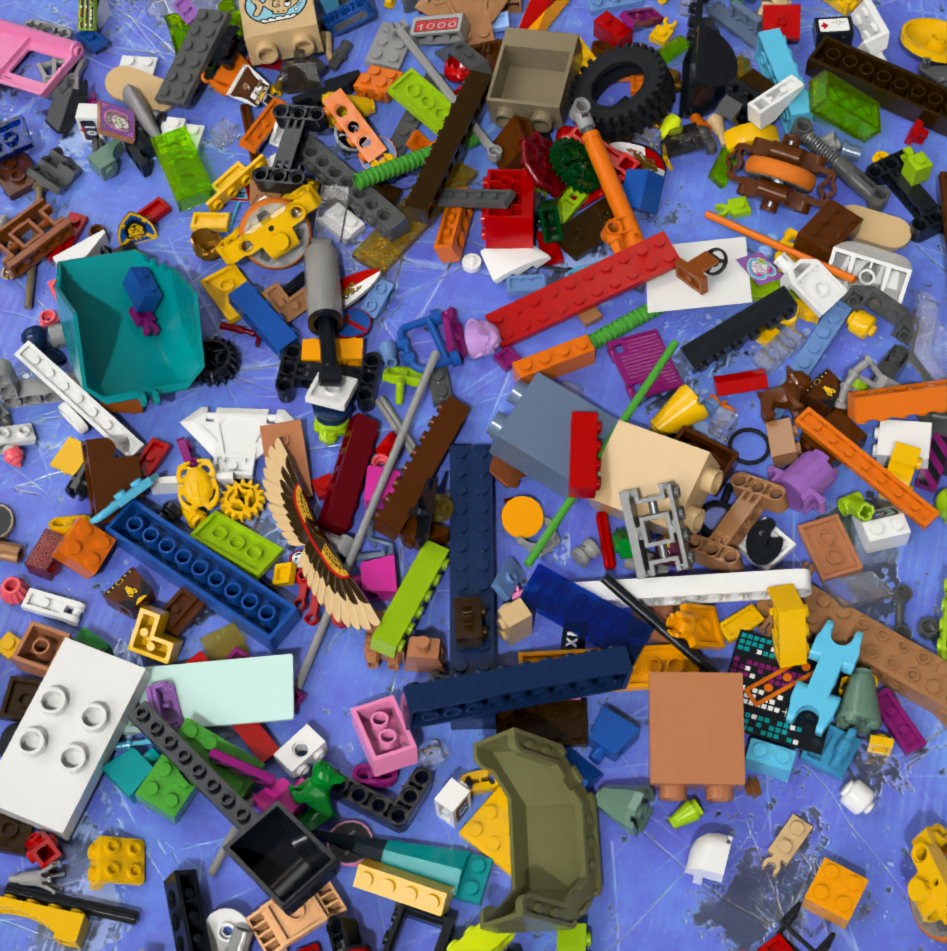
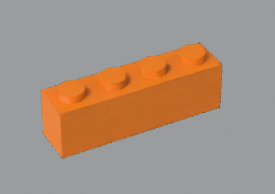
[512,334,595,385]

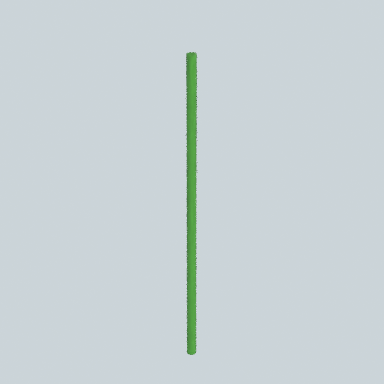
[524,340,679,568]

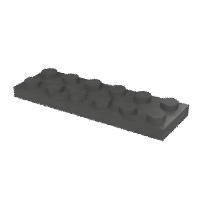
[154,8,232,108]

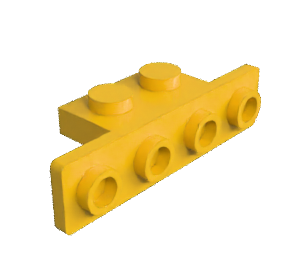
[206,154,268,212]

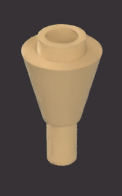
[320,31,333,62]
[707,113,726,148]

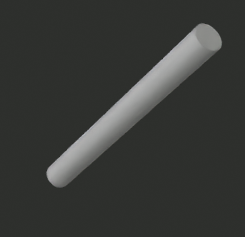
[207,791,257,877]

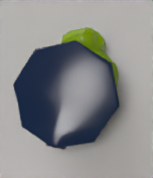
[312,403,352,446]

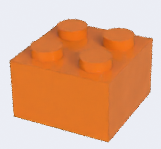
[51,516,116,579]

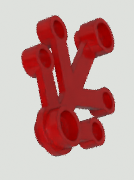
[293,568,347,629]

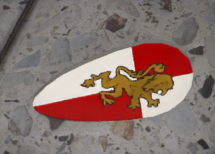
[340,269,381,310]

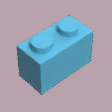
[745,737,797,782]

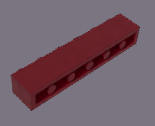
[318,413,379,536]

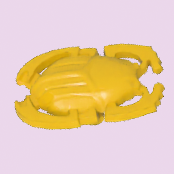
[176,458,220,513]

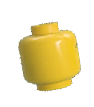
[846,309,878,339]

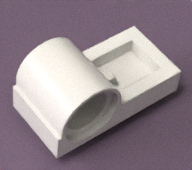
[0,423,36,455]

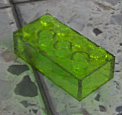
[809,70,881,143]
[150,126,214,212]

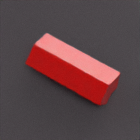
[713,369,769,397]

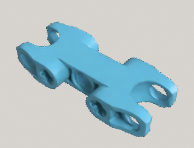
[786,619,864,737]

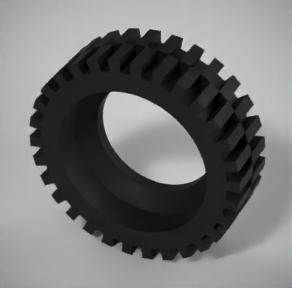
[569,42,675,142]

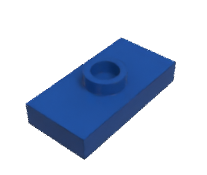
[75,31,108,53]

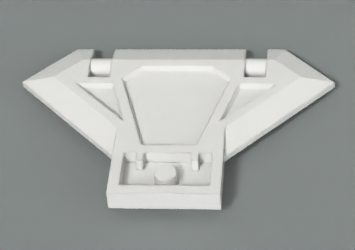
[180,407,295,480]

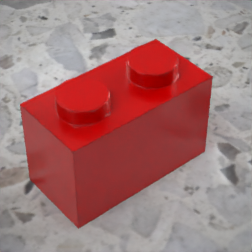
[593,11,633,48]

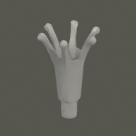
[8,860,65,894]

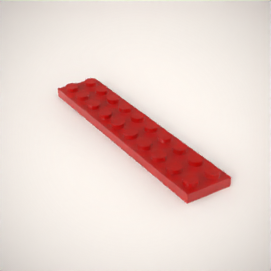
[485,231,680,349]

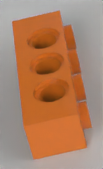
[322,88,388,165]
[433,186,474,263]

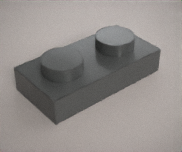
[429,366,453,408]

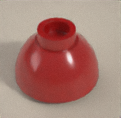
[374,431,402,457]

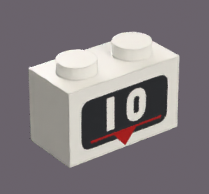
[75,103,107,143]
[434,778,472,828]

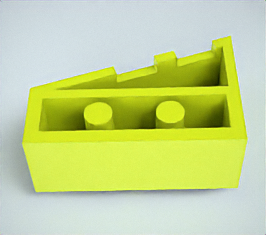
[446,923,516,951]

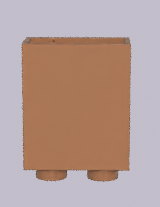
[648,672,745,802]

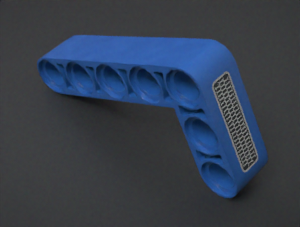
[322,0,376,37]

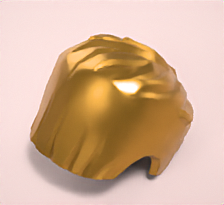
[190,228,222,261]

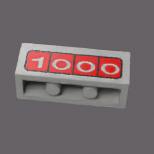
[410,13,470,46]

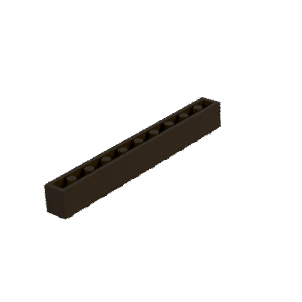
[403,70,492,224]

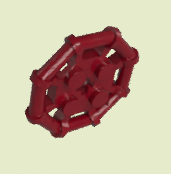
[519,131,569,198]

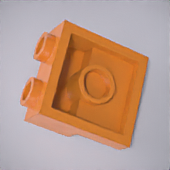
[353,65,404,103]

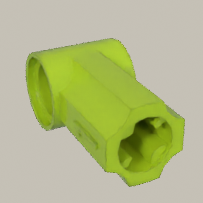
[837,491,875,522]

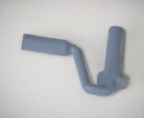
[354,514,394,562]

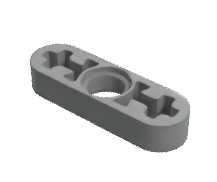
[23,19,73,40]

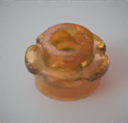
[744,777,762,800]

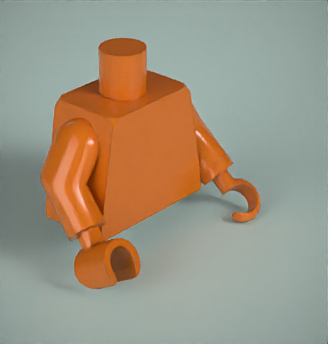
[201,41,252,97]

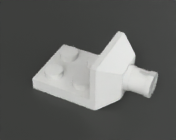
[851,0,890,62]
[773,252,848,318]

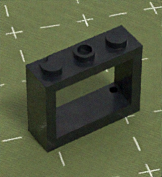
[382,903,456,951]

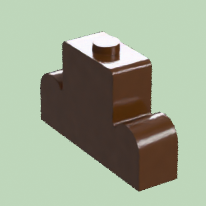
[81,438,145,525]

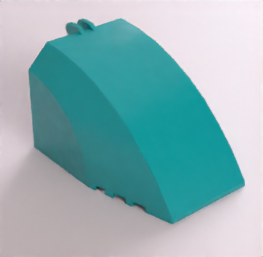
[55,249,205,407]

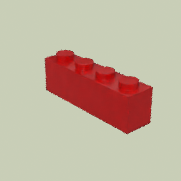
[568,411,601,499]

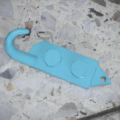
[90,472,159,524]

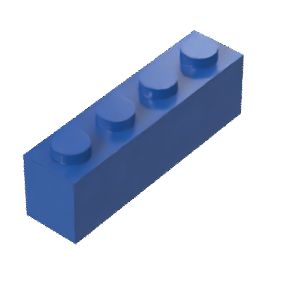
[228,281,299,359]

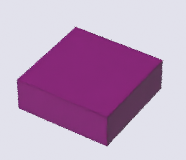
[493,345,522,373]

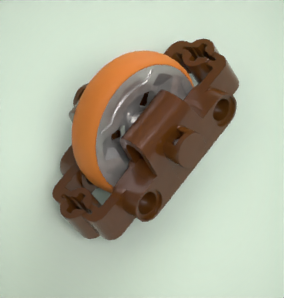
[725,134,837,215]

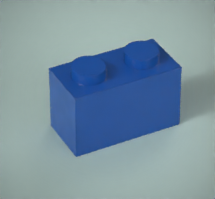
[122,267,162,313]

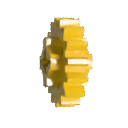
[219,479,266,523]

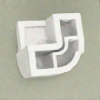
[684,833,733,885]

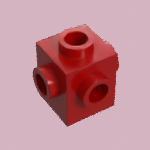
[24,830,62,869]

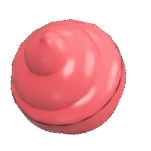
[3,446,24,468]

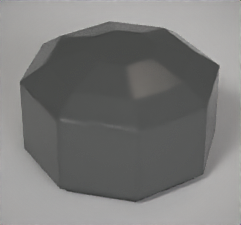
[916,617,939,641]

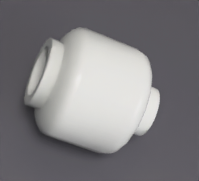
[839,780,875,815]

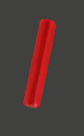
[596,511,616,571]

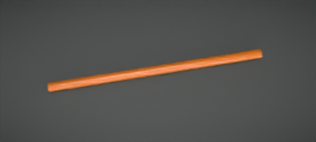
[704,211,857,284]

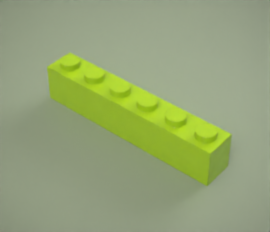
[370,540,450,659]

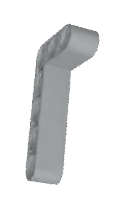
[0,358,94,408]

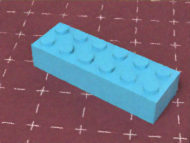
[755,28,816,134]

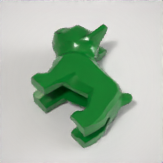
[288,759,346,832]

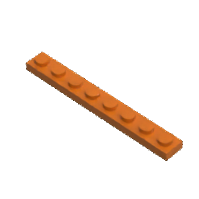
[794,406,940,530]

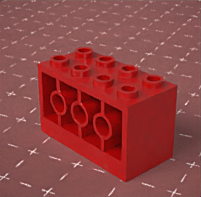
[481,169,534,249]

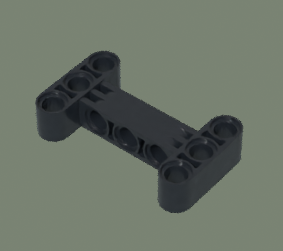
[252,104,329,194]
[865,150,944,243]
[275,343,383,412]

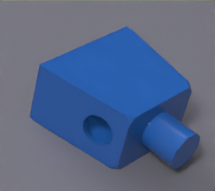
[588,706,640,765]

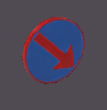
[335,308,371,339]

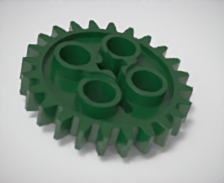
[548,136,601,194]

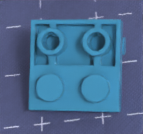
[799,724,862,781]

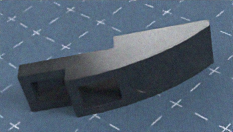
[291,69,360,108]

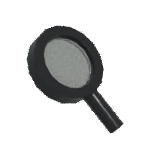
[700,483,733,537]

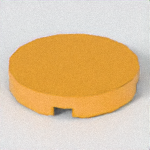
[500,496,544,538]

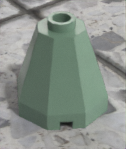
[595,785,655,837]

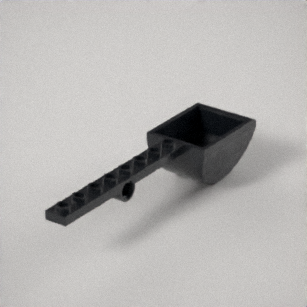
[678,0,738,119]
[127,701,341,916]

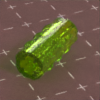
[657,35,688,64]

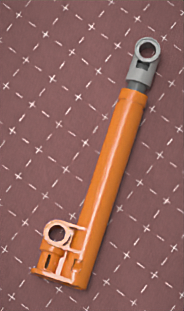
[569,97,645,254]

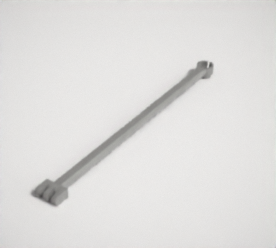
[387,19,502,163]

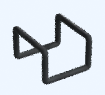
[776,902,836,951]

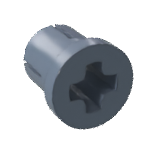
[839,140,862,162]

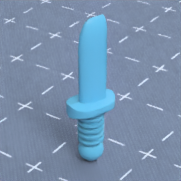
[114,739,152,751]

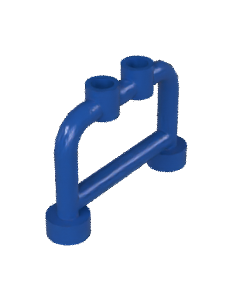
[395,308,462,373]

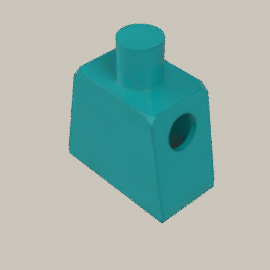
[102,747,160,804]

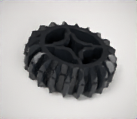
[194,335,240,388]

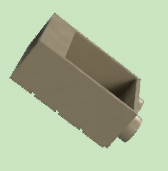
[486,27,583,133]

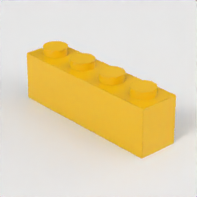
[353,858,455,916]

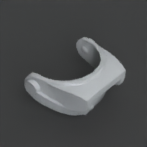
[516,517,560,559]

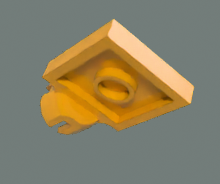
[666,603,726,650]

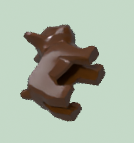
[757,365,812,425]

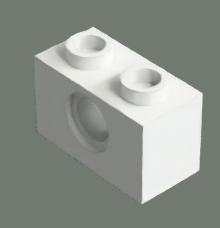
[274,724,328,780]

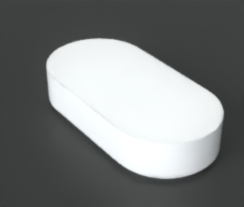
[58,402,89,435]

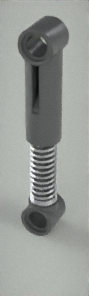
[790,117,891,212]

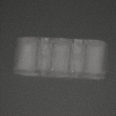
[752,324,807,375]

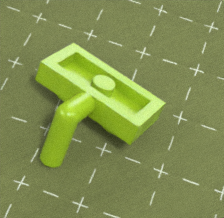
[382,366,423,405]

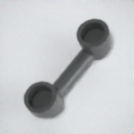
[892,585,913,640]

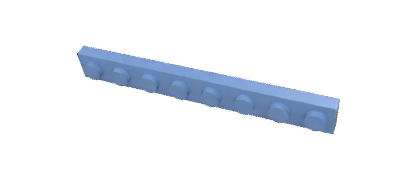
[758,299,854,420]

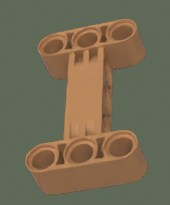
[688,472,789,573]

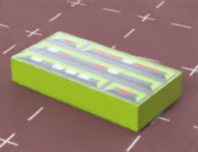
[78,0,98,31]

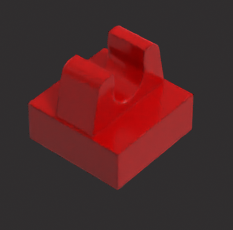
[903,119,929,146]

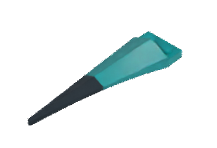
[311,830,494,906]

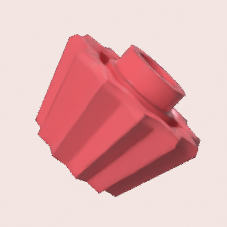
[0,576,29,606]

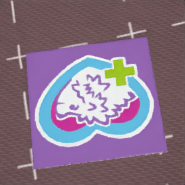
[735,252,783,286]

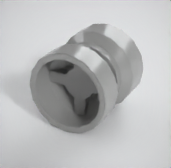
[570,538,601,568]

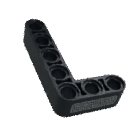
[309,765,433,833]

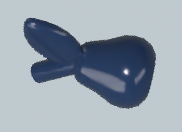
[21,325,67,365]

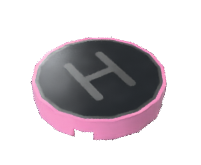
[327,820,373,867]

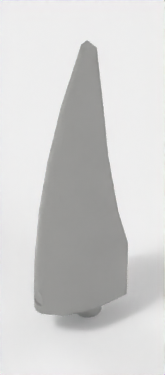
[122,84,164,146]

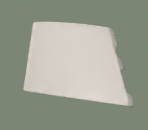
[480,245,552,284]

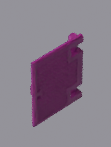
[606,329,683,401]

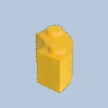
[723,123,780,156]
[878,441,923,500]

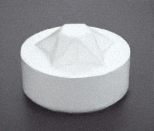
[462,253,482,273]

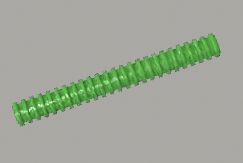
[353,132,481,190]
[587,303,667,350]

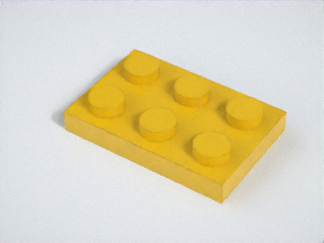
[200,263,250,324]

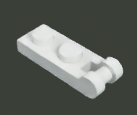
[21,588,86,627]

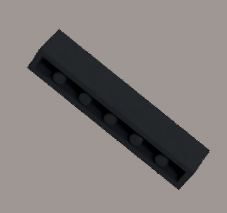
[680,286,798,374]

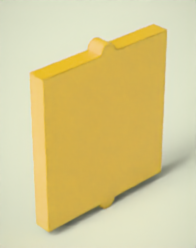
[50,436,83,476]

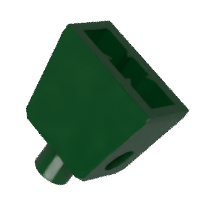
[538,198,564,243]

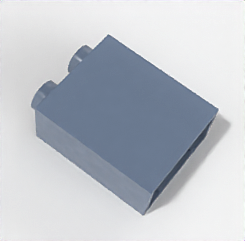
[486,371,618,505]

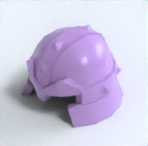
[464,318,502,359]

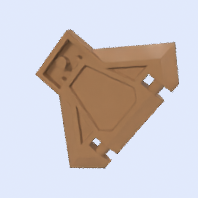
[414,0,509,46]

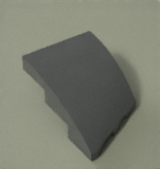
[26,146,83,195]

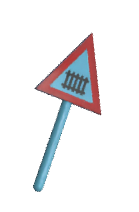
[229,185,250,231]

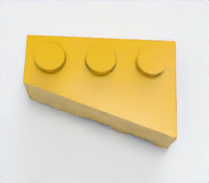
[767,583,810,668]

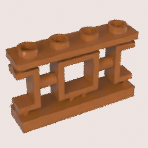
[0,197,76,279]

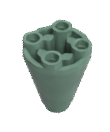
[835,668,882,735]

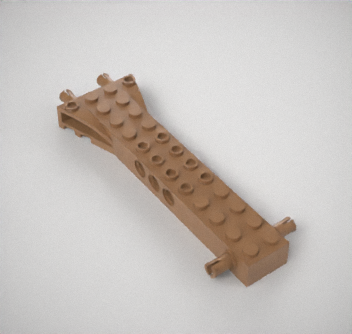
[756,562,947,728]

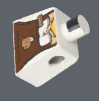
[226,64,273,107]

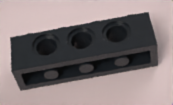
[164,869,211,951]

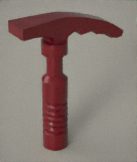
[220,321,262,348]

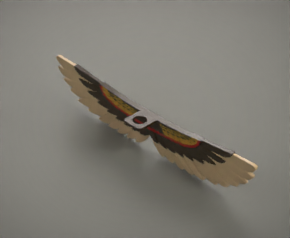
[262,438,382,630]

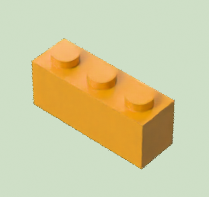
[301,337,365,367]

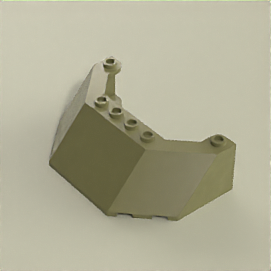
[473,727,603,933]

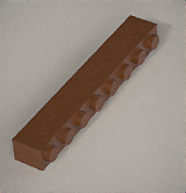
[372,396,471,541]

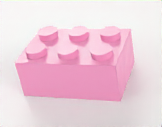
[351,695,418,777]

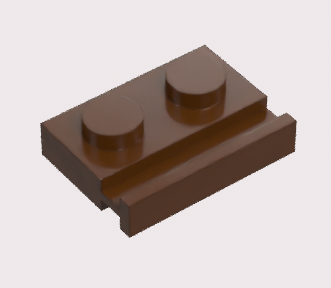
[162,587,207,639]

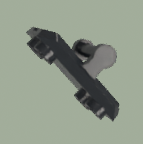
[208,24,245,71]

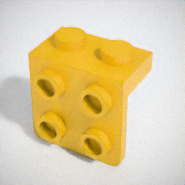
[87,835,145,891]

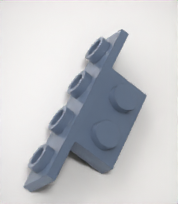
[708,0,763,50]

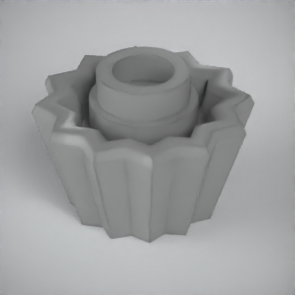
[821,131,842,154]

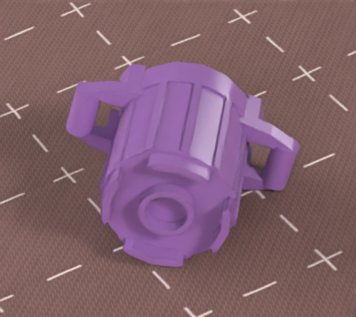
[767,449,839,515]

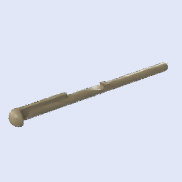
[24,181,47,310]

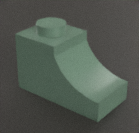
[87,139,125,182]

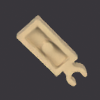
[762,814,813,877]

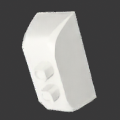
[828,241,912,304]

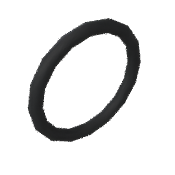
[727,428,770,465]

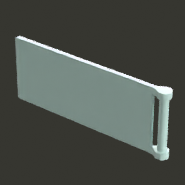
[122,654,295,736]

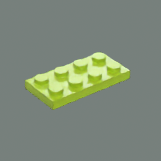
[386,67,451,135]
[189,510,284,580]

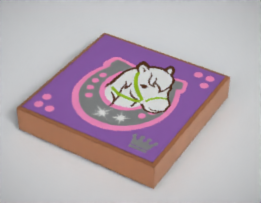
[97,100,135,144]

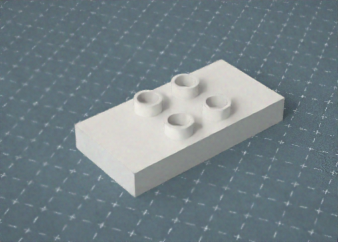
[0,637,150,840]

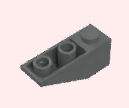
[868,344,914,387]

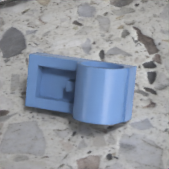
[360,278,397,321]

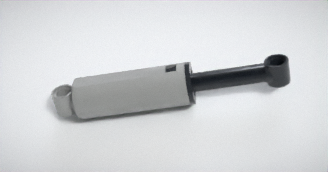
[303,237,344,387]

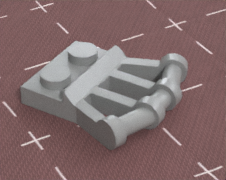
[35,57,88,99]
[835,354,902,409]

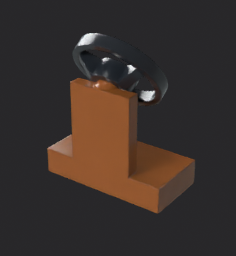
[675,248,728,295]

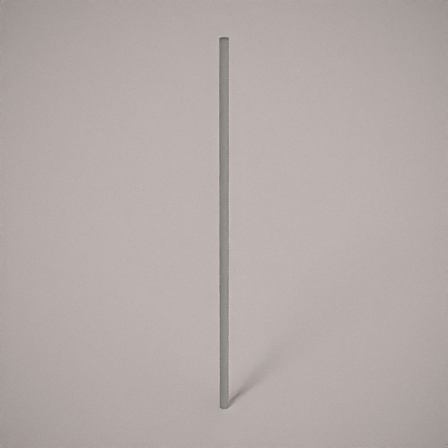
[294,350,440,691]

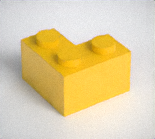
[128,605,183,664]

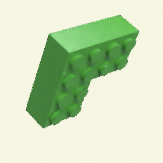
[135,717,265,825]

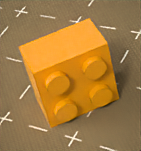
[801,858,869,930]

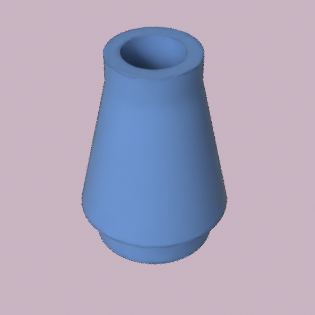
[378,340,398,368]

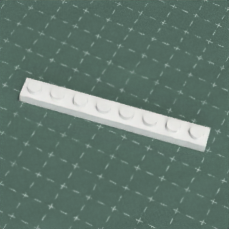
[14,340,145,457]

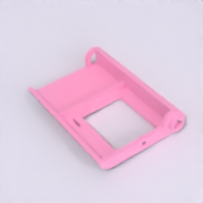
[0,18,84,98]

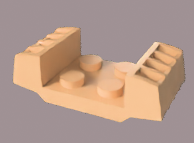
[246,881,347,951]

